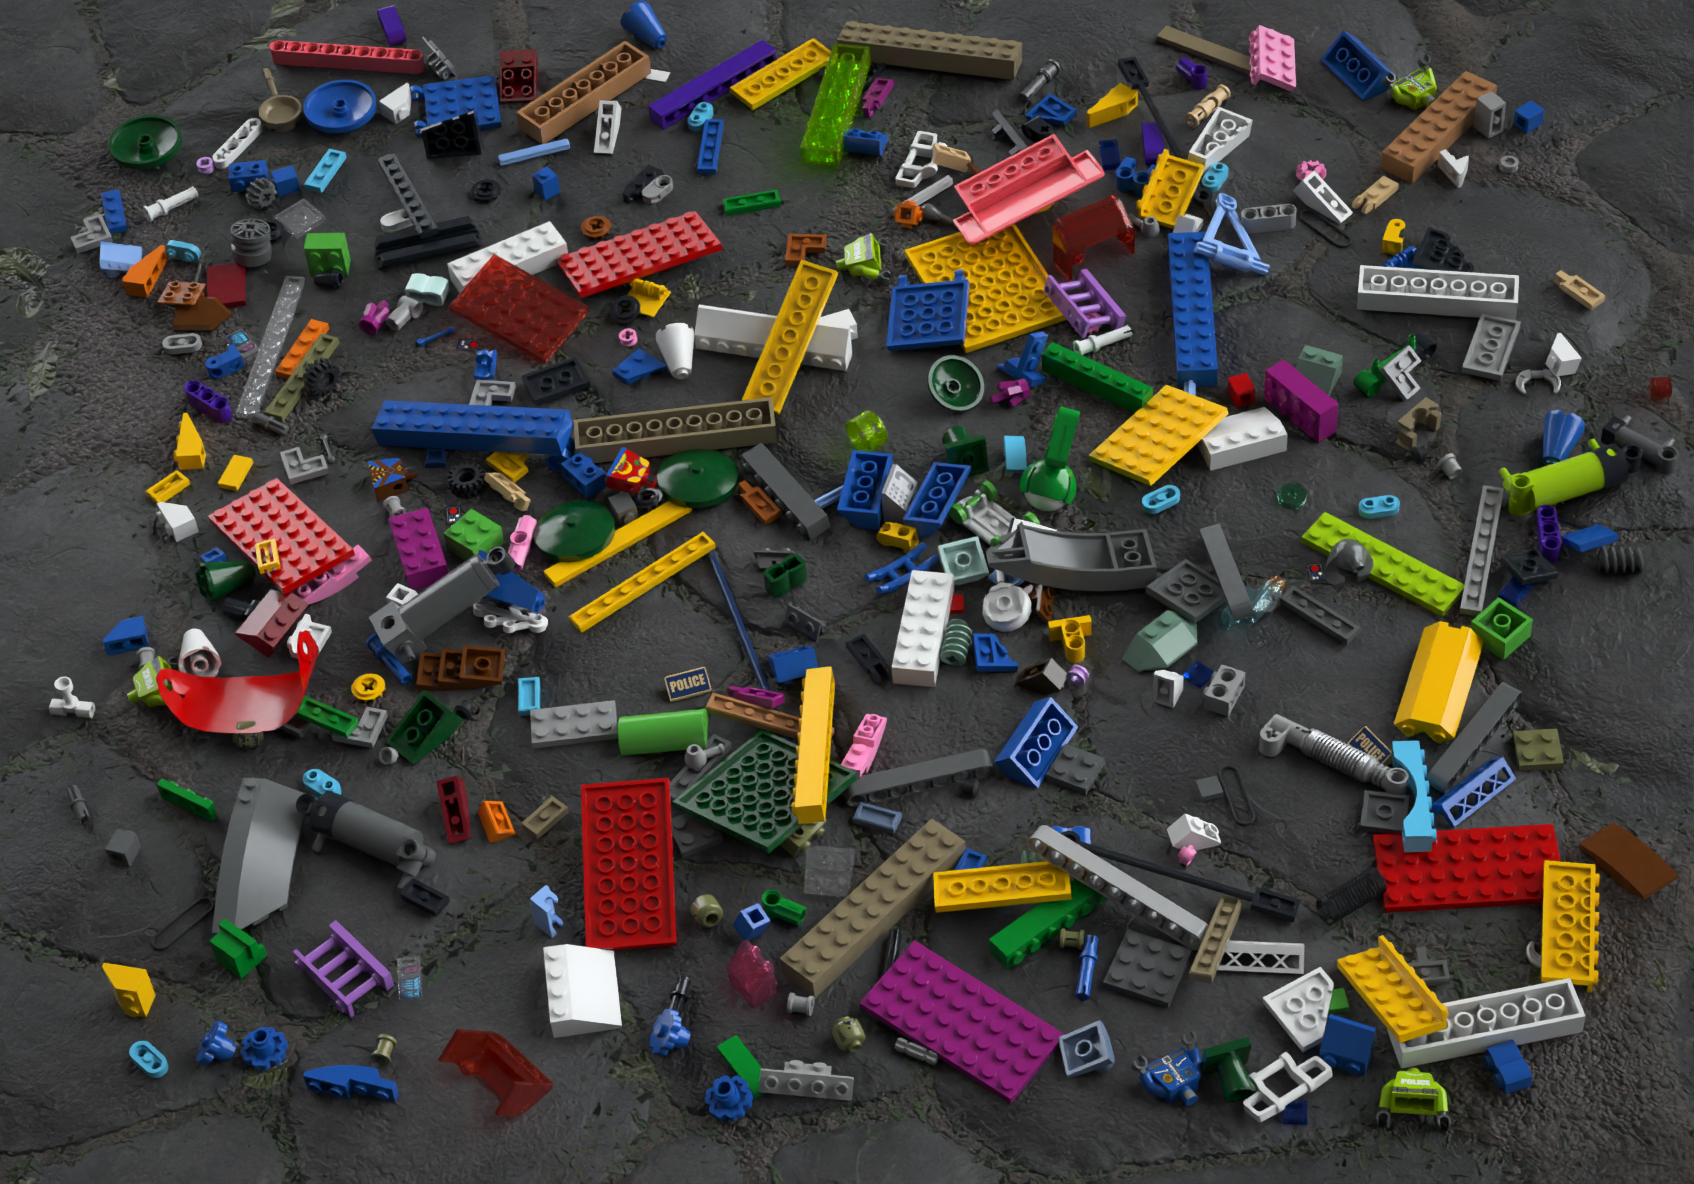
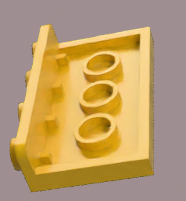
[1135,149,1205,229]

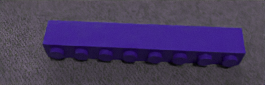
[648,39,777,130]

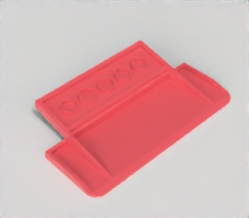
[953,134,1104,244]

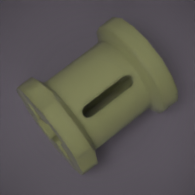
[1060,928,1084,951]
[371,1034,397,1065]

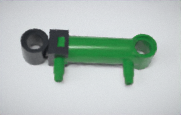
[1353,332,1437,397]

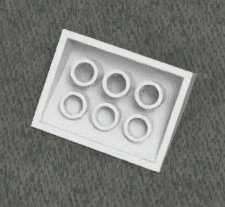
[1197,407,1287,471]
[543,944,622,1038]

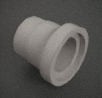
[1437,453,1462,479]

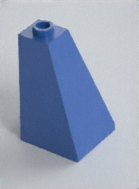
[478,550,545,615]

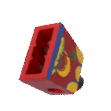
[606,447,657,494]

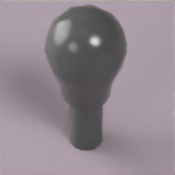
[920,203,954,226]

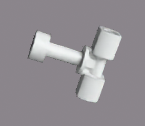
[49,677,95,718]

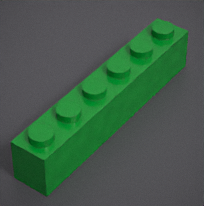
[1041,342,1153,413]
[989,879,1108,969]

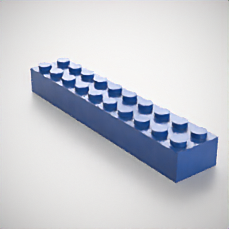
[1168,232,1218,387]
[371,400,574,455]

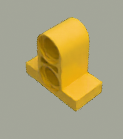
[1048,615,1092,663]

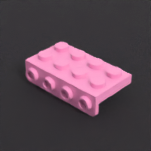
[1249,25,1296,92]

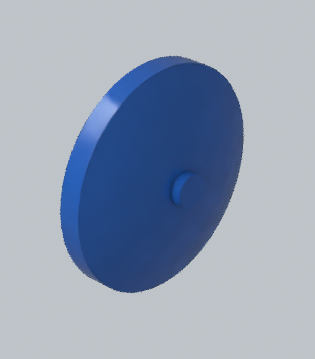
[304,80,377,133]

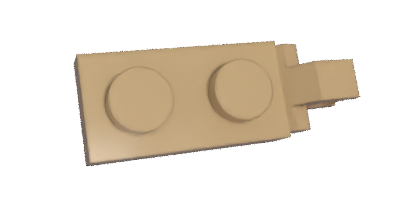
[1554,270,1605,310]
[484,473,531,511]

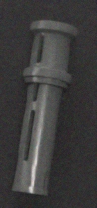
[1019,59,1061,103]

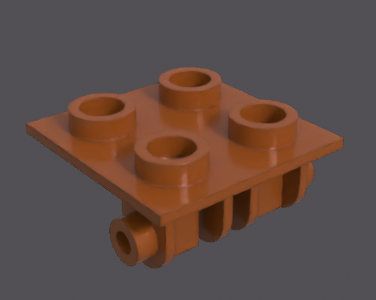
[158,281,206,306]

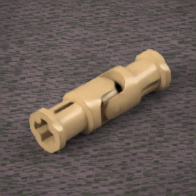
[1185,84,1230,128]

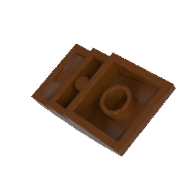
[416,645,505,691]
[1579,822,1679,900]

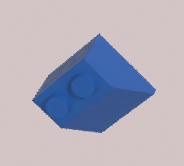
[767,645,818,685]
[1319,1014,1376,1076]

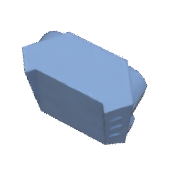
[99,241,142,278]

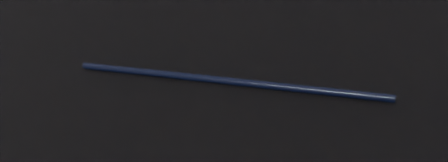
[699,532,791,742]

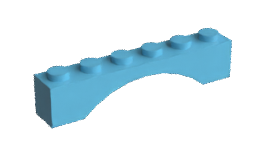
[1392,741,1436,852]

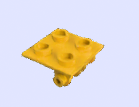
[621,279,671,317]

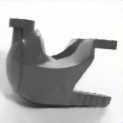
[1324,539,1374,590]

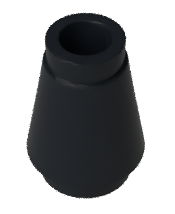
[314,269,344,288]

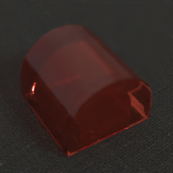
[1648,377,1672,398]

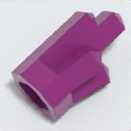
[359,300,390,335]
[989,378,1031,408]

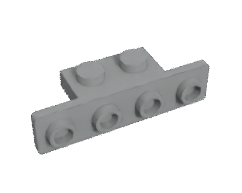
[759,1060,854,1100]

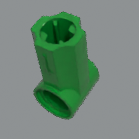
[762,890,807,926]

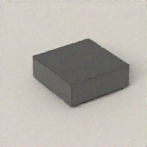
[1195,775,1223,802]

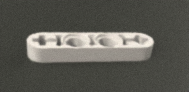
[212,118,263,169]

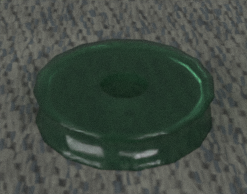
[1277,483,1308,510]

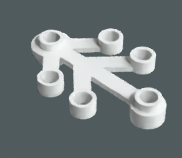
[473,598,548,633]

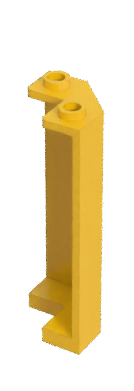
[1394,621,1484,744]

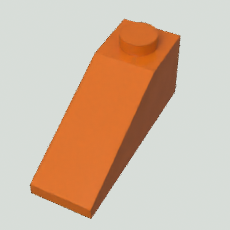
[122,245,168,298]

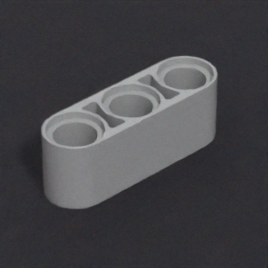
[1241,204,1296,234]

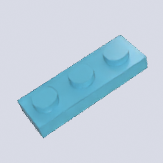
[304,149,347,193]

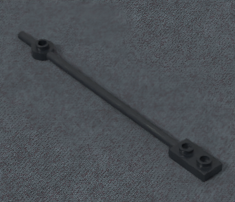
[1117,56,1215,220]
[1061,831,1301,923]

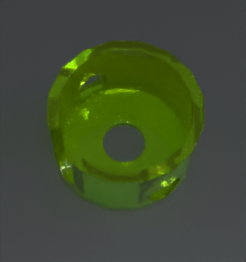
[845,410,888,452]

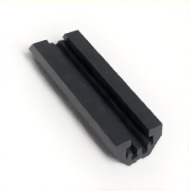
[374,216,483,268]

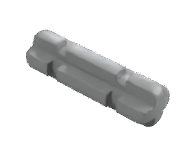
[895,1038,939,1065]

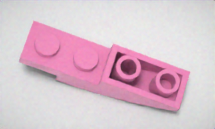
[292,545,372,605]
[841,714,887,778]

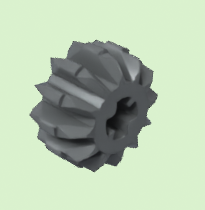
[244,178,277,210]

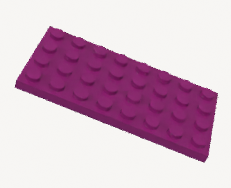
[860,940,1065,1104]

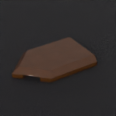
[173,297,233,332]

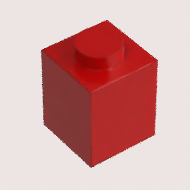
[1227,373,1255,408]

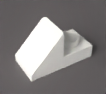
[1438,149,1469,188]
[1173,214,1203,233]

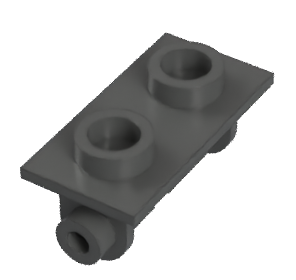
[753,548,795,569]
[784,604,828,641]

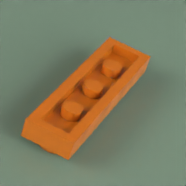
[275,319,329,379]

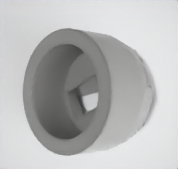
[379,747,398,765]

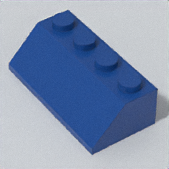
[1320,31,1397,101]
[837,450,893,530]
[903,462,971,539]
[994,697,1078,789]

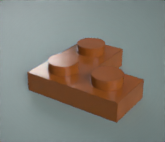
[785,234,827,266]

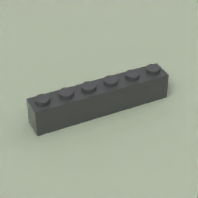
[742,443,831,540]

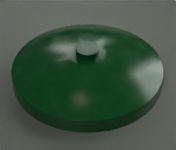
[108,115,182,169]
[657,449,738,508]
[533,501,615,562]

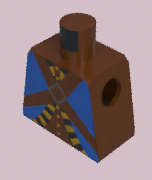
[368,458,417,502]

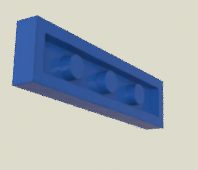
[697,119,724,175]

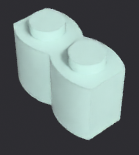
[405,273,450,306]

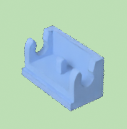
[530,885,563,938]

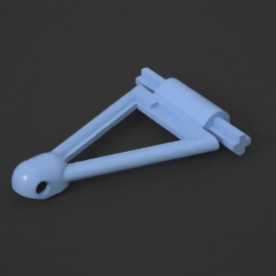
[1194,193,1269,275]

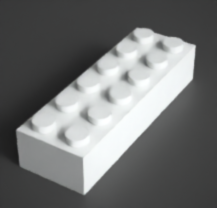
[447,221,568,302]
[892,570,954,687]

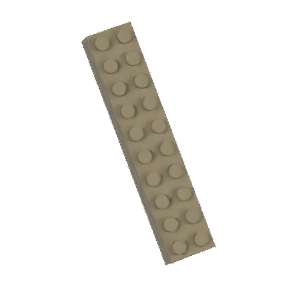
[837,21,1022,80]
[573,397,777,463]
[780,819,966,998]

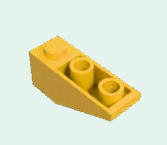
[1086,83,1138,128]
[174,413,206,470]

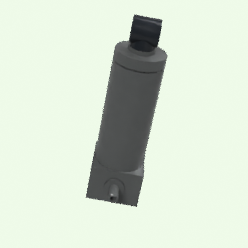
[369,546,515,665]

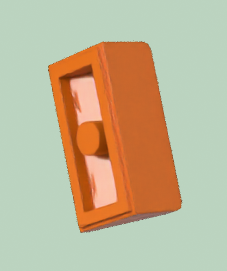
[478,801,515,843]

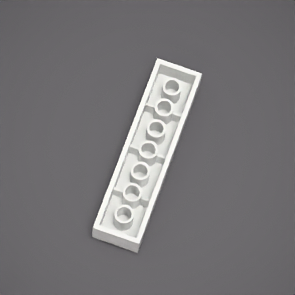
[1357,265,1519,320]
[1387,978,1586,1068]

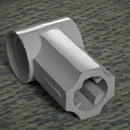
[385,296,423,331]

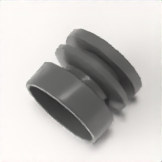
[230,219,272,267]

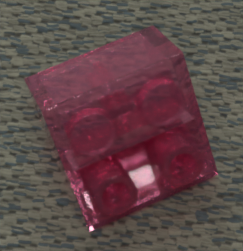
[726,939,777,1009]

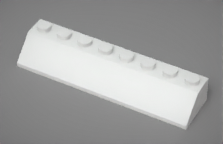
[694,305,852,371]

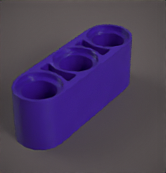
[377,5,407,46]
[1141,122,1164,164]
[184,380,232,423]
[1535,504,1561,563]

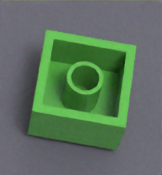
[304,233,351,277]
[443,509,504,561]
[1471,597,1533,660]

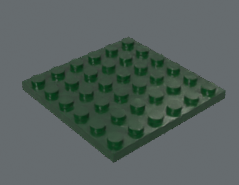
[673,729,858,854]

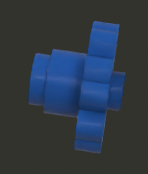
[650,1008,690,1056]
[196,1021,237,1066]
[240,1027,288,1071]
[705,1075,753,1122]

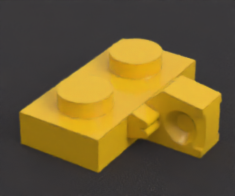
[486,452,529,483]

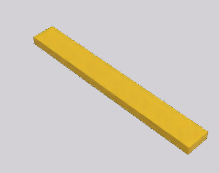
[544,501,692,588]
[569,532,716,633]

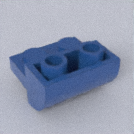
[843,129,888,156]

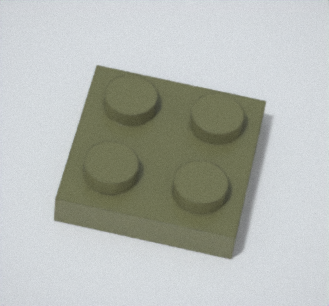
[1512,729,1564,771]

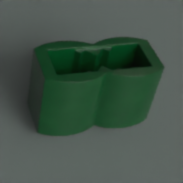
[763,554,807,598]

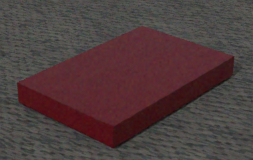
[207,263,246,308]

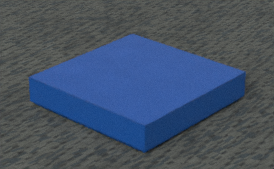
[1561,524,1619,553]

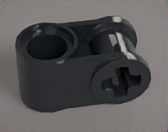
[1021,116,1053,143]

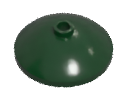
[927,355,984,412]

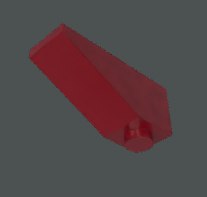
[436,776,471,844]

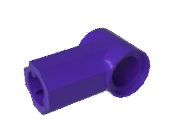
[1176,57,1208,90]

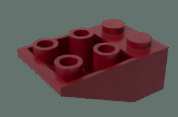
[499,49,538,103]

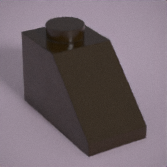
[1016,658,1068,695]

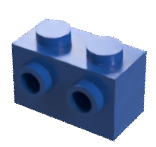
[228,160,269,192]
[561,452,606,499]

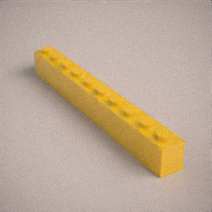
[792,667,835,824]

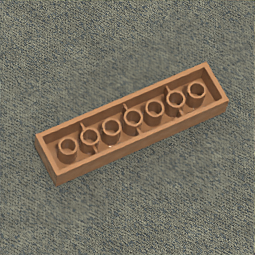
[516,41,651,144]
[1381,71,1497,184]

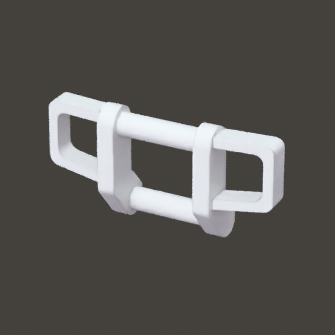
[896,131,947,188]
[1243,1052,1333,1122]

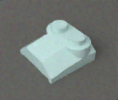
[938,536,989,585]

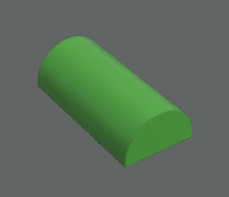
[618,709,709,756]

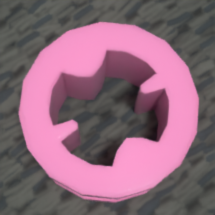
[619,328,638,347]

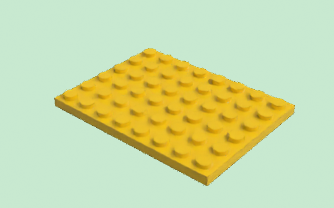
[905,224,1067,353]

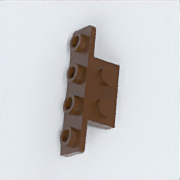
[1022,580,1055,624]

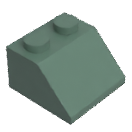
[1295,345,1343,396]

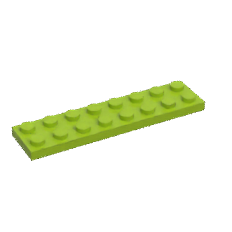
[1301,512,1465,617]

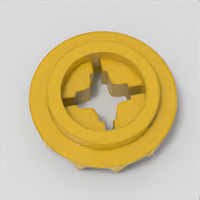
[351,674,386,702]

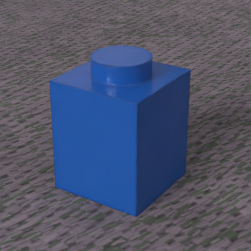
[1513,101,1544,134]
[270,166,300,197]
[532,167,560,200]
[733,903,771,943]

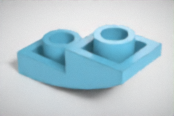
[1004,436,1027,473]

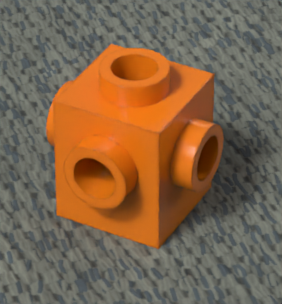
[894,200,922,228]

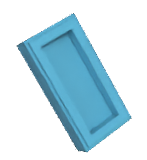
[518,677,540,716]

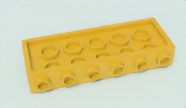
[1541,860,1600,993]
[1337,935,1449,1043]

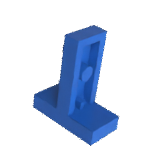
[1004,332,1048,387]

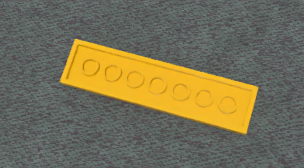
[742,260,838,414]

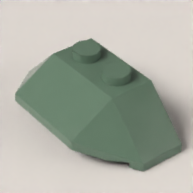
[1122,611,1197,673]

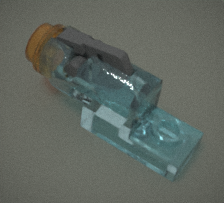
[1222,576,1286,629]

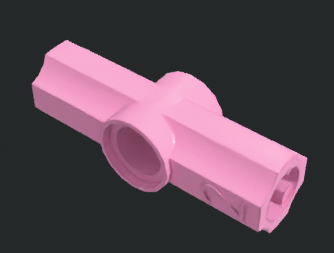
[508,515,537,573]

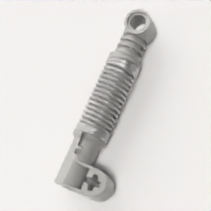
[1259,714,1409,795]

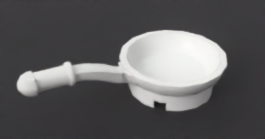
[983,570,1032,632]

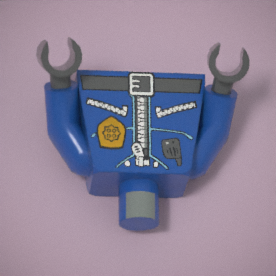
[1130,1031,1202,1106]

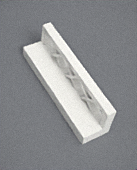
[1217,941,1304,974]

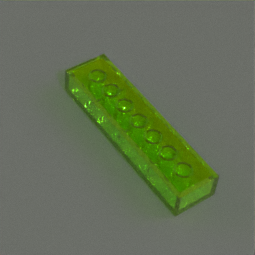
[800,43,871,167]

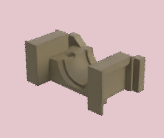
[1395,397,1442,452]

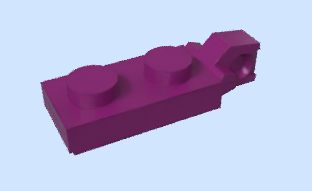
[862,78,894,117]
[727,686,785,709]

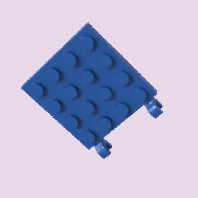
[410,75,502,136]
[886,269,970,351]

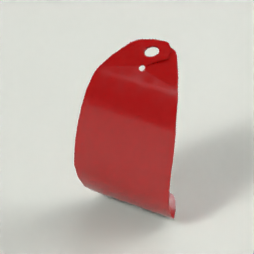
[156,630,319,733]

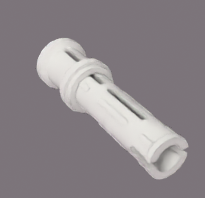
[143,186,199,222]
[1073,325,1132,356]

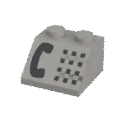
[881,464,918,525]

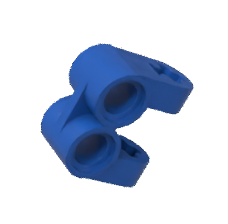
[1116,157,1156,198]

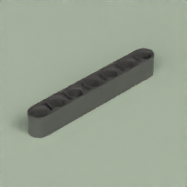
[1199,523,1254,621]
[1426,682,1523,794]
[844,749,994,807]

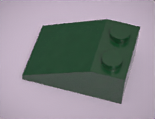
[386,690,464,764]

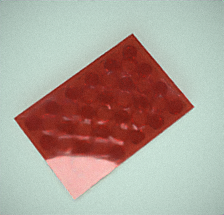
[449,254,589,364]

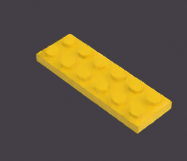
[730,38,837,110]
[933,861,1072,913]

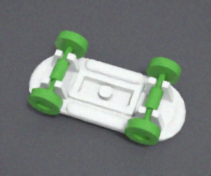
[949,481,1040,547]

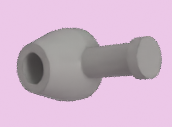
[1126,213,1160,238]
[685,743,725,769]

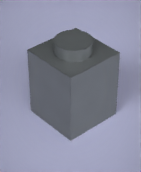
[608,492,638,527]
[105,829,141,867]

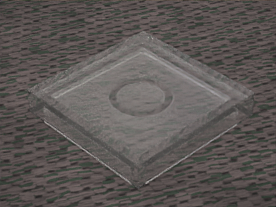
[274,199,326,239]

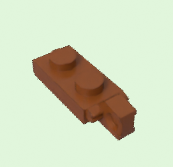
[738,480,782,525]

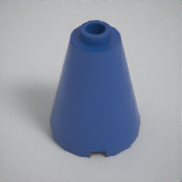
[620,0,667,49]
[1543,410,1585,466]

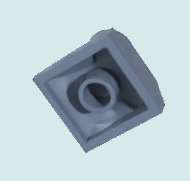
[1058,1020,1115,1078]

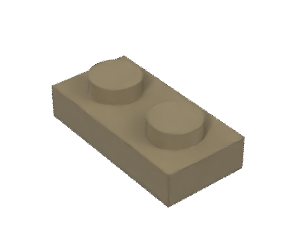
[521,796,569,839]

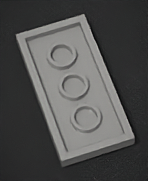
[1462,313,1521,381]
[530,700,618,748]

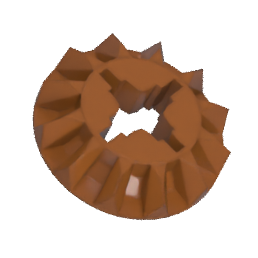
[581,216,611,240]

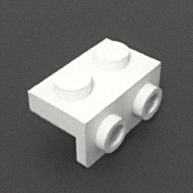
[287,614,332,662]

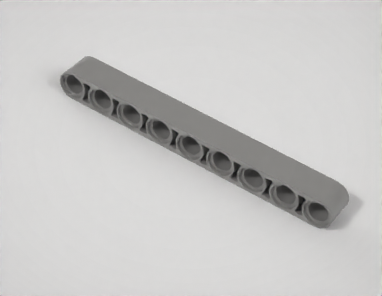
[1027,825,1209,950]

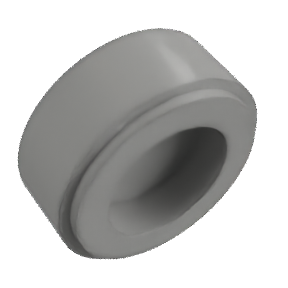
[1499,156,1519,173]

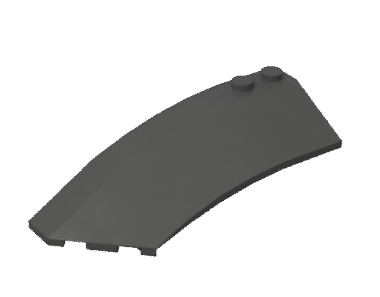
[986,522,1157,591]
[212,778,306,936]

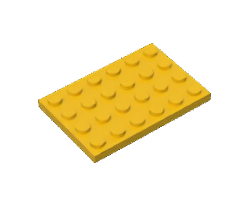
[1089,385,1228,486]

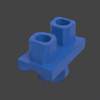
[474,350,497,380]

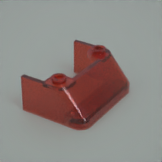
[1053,195,1135,281]
[438,1029,553,1117]

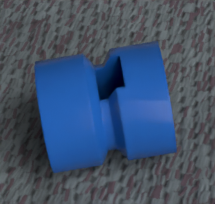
[546,437,575,472]

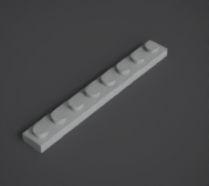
[1460,485,1504,616]

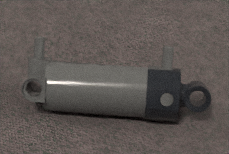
[296,791,436,890]

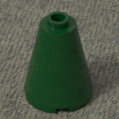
[195,561,255,603]

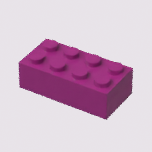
[1264,359,1338,443]
[388,507,448,590]

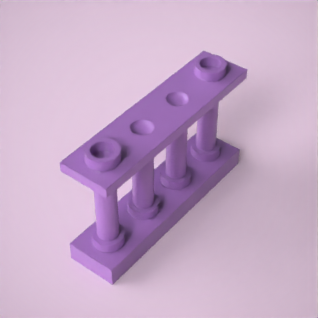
[1044,269,1126,338]
[293,920,394,1018]

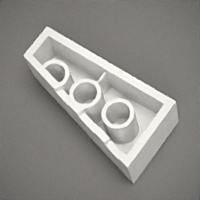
[1188,107,1253,175]

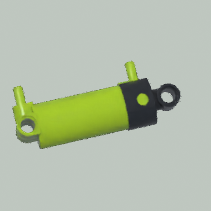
[1499,439,1643,516]

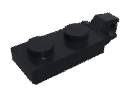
[622,164,664,204]

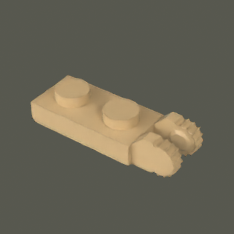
[1352,176,1399,215]

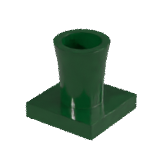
[942,426,989,477]
[1201,1037,1256,1102]

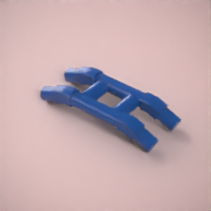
[864,542,939,594]

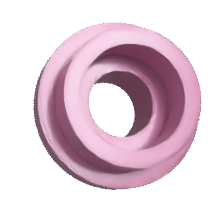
[1177,845,1197,866]

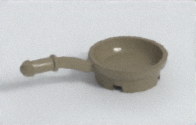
[259,68,302,132]

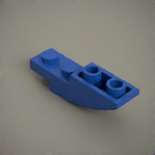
[303,1065,399,1102]

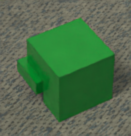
[209,918,267,980]

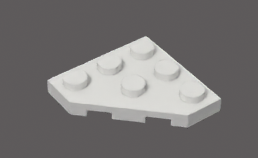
[1263,967,1334,1052]

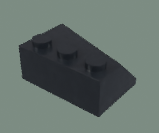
[421,111,482,159]

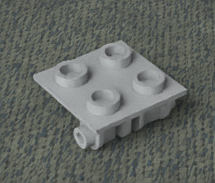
[422,37,457,79]

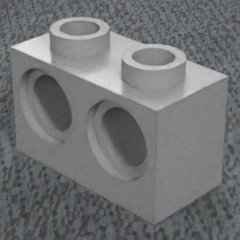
[1202,664,1245,716]

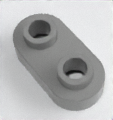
[162,333,202,354]

